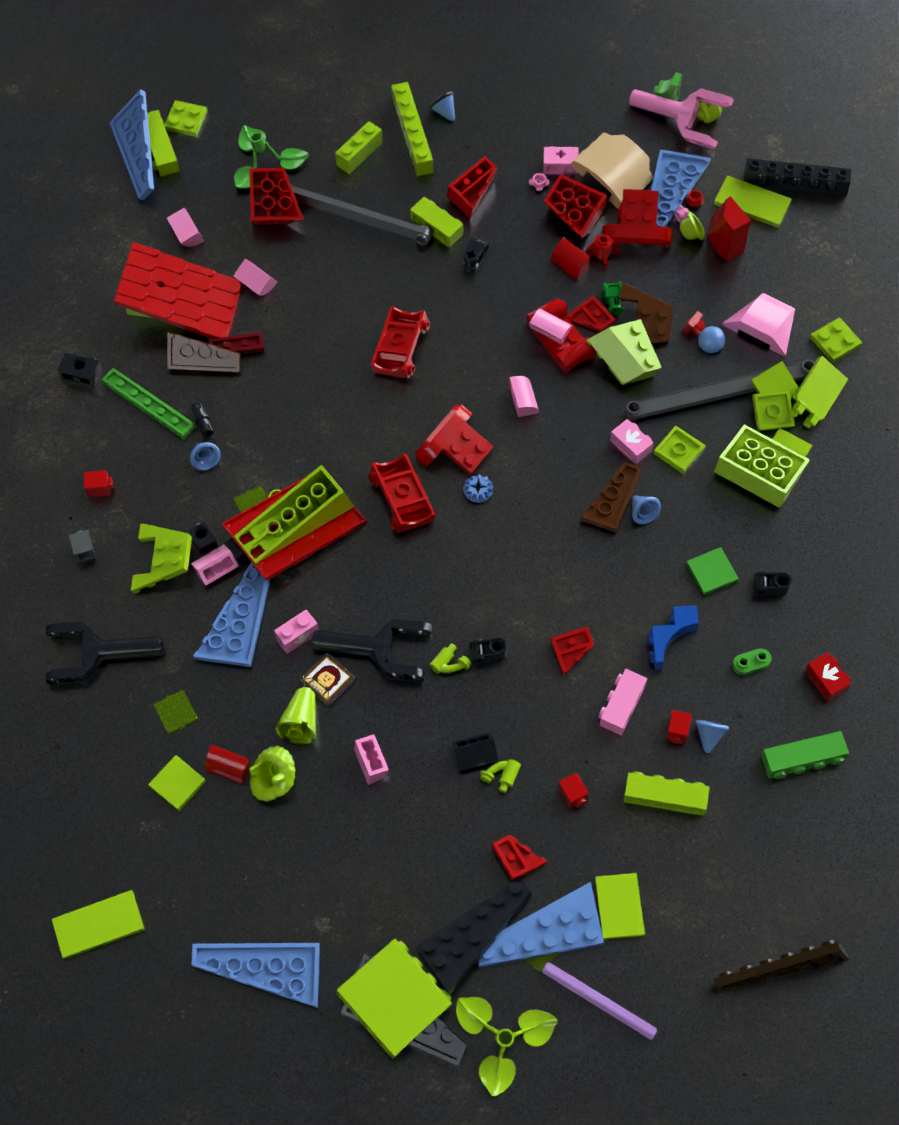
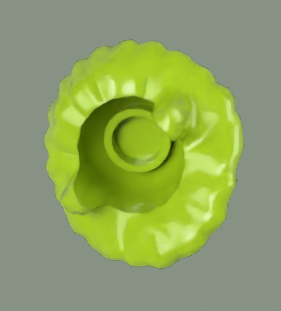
[249,746,295,802]

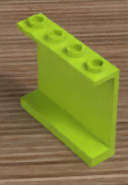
[336,939,452,1059]

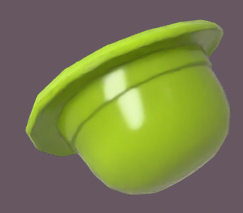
[680,211,705,241]

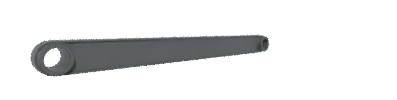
[291,186,433,245]
[625,359,815,421]

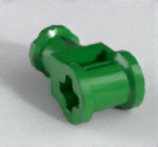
[602,281,624,316]

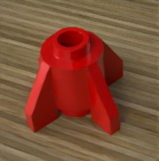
[585,234,620,268]

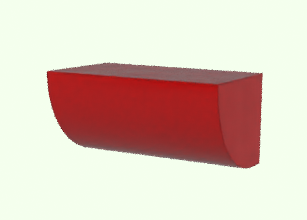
[551,237,590,280]
[205,745,251,784]

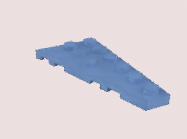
[110,89,154,200]
[651,149,711,227]
[193,561,270,667]
[478,882,604,968]
[191,943,320,1008]

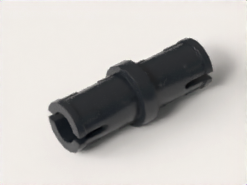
[191,402,214,437]

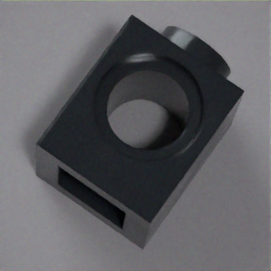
[188,521,218,556]

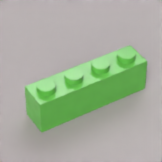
[761,731,849,779]

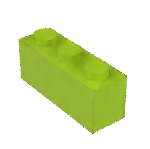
[335,121,383,174]
[410,197,463,248]

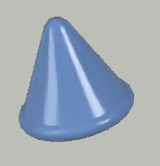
[190,442,221,471]
[632,495,661,525]
[695,720,729,753]

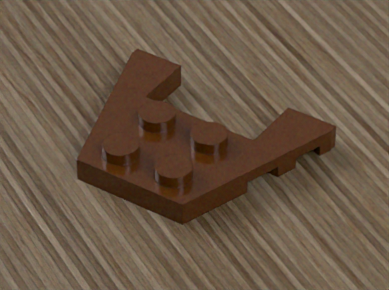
[619,283,673,345]

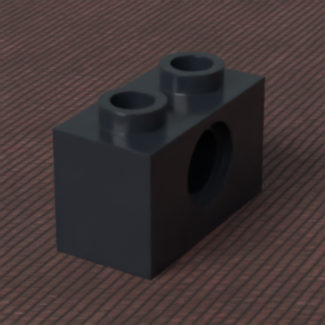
[57,353,102,388]

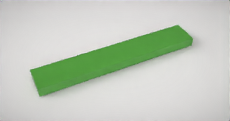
[101,368,196,439]

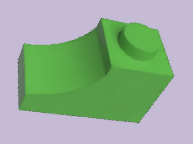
[653,72,682,101]

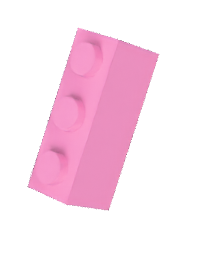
[598,669,647,735]

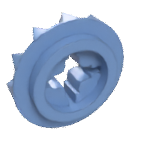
[463,474,493,502]

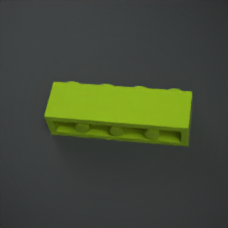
[147,110,179,177]
[623,772,710,816]

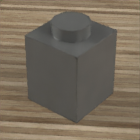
[69,530,96,563]

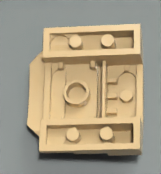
[571,132,654,209]

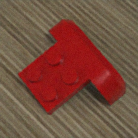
[602,189,673,248]
[415,404,493,475]

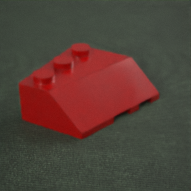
[249,168,304,225]
[707,196,751,261]

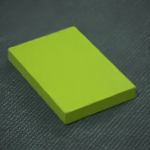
[595,873,645,940]

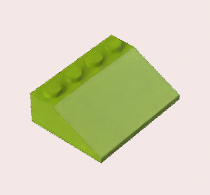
[714,424,810,508]

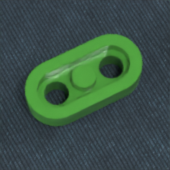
[732,648,772,675]

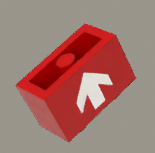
[805,652,851,702]

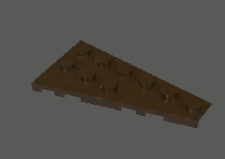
[714,940,849,990]

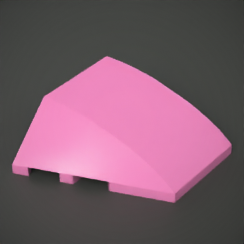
[722,293,795,357]

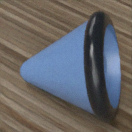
[429,91,455,121]

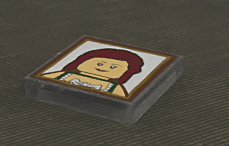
[300,653,356,707]

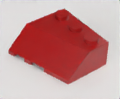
[544,174,607,238]

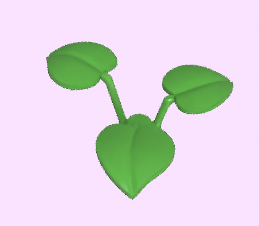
[234,125,309,189]

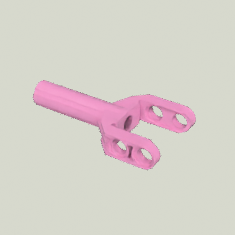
[629,88,734,149]

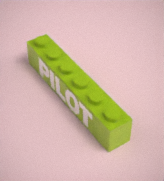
[391,82,433,176]

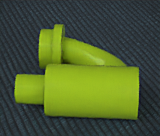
[429,643,471,674]
[480,759,521,793]

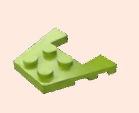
[131,524,192,594]

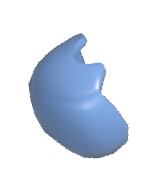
[698,326,726,353]

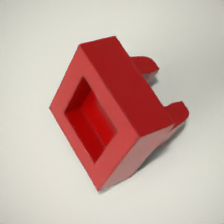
[682,311,706,335]

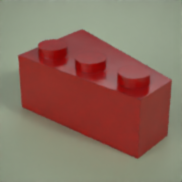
[446,156,497,219]

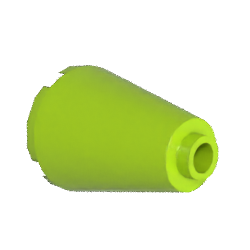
[276,687,316,744]

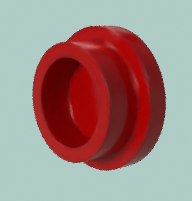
[686,190,704,207]

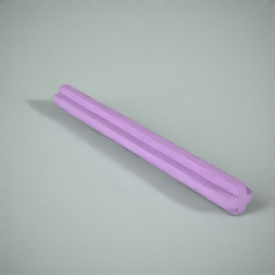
[542,962,657,1040]

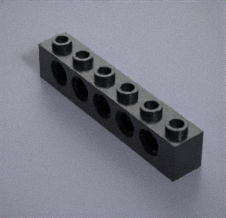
[744,158,851,196]

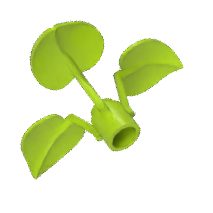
[456,997,558,1096]

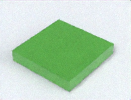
[686,547,739,595]

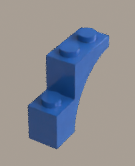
[647,605,699,670]

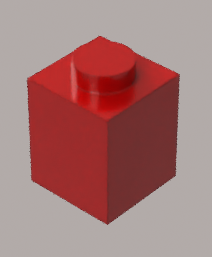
[84,470,113,497]
[666,710,692,744]
[558,773,589,809]

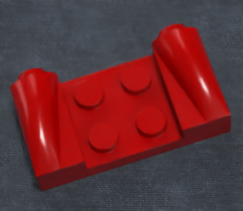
[526,298,596,375]
[371,306,430,378]
[368,454,436,533]

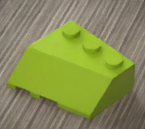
[586,319,662,385]

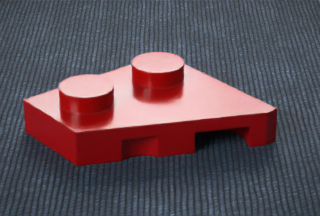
[566,295,616,332]
[550,626,594,675]
[491,835,547,881]

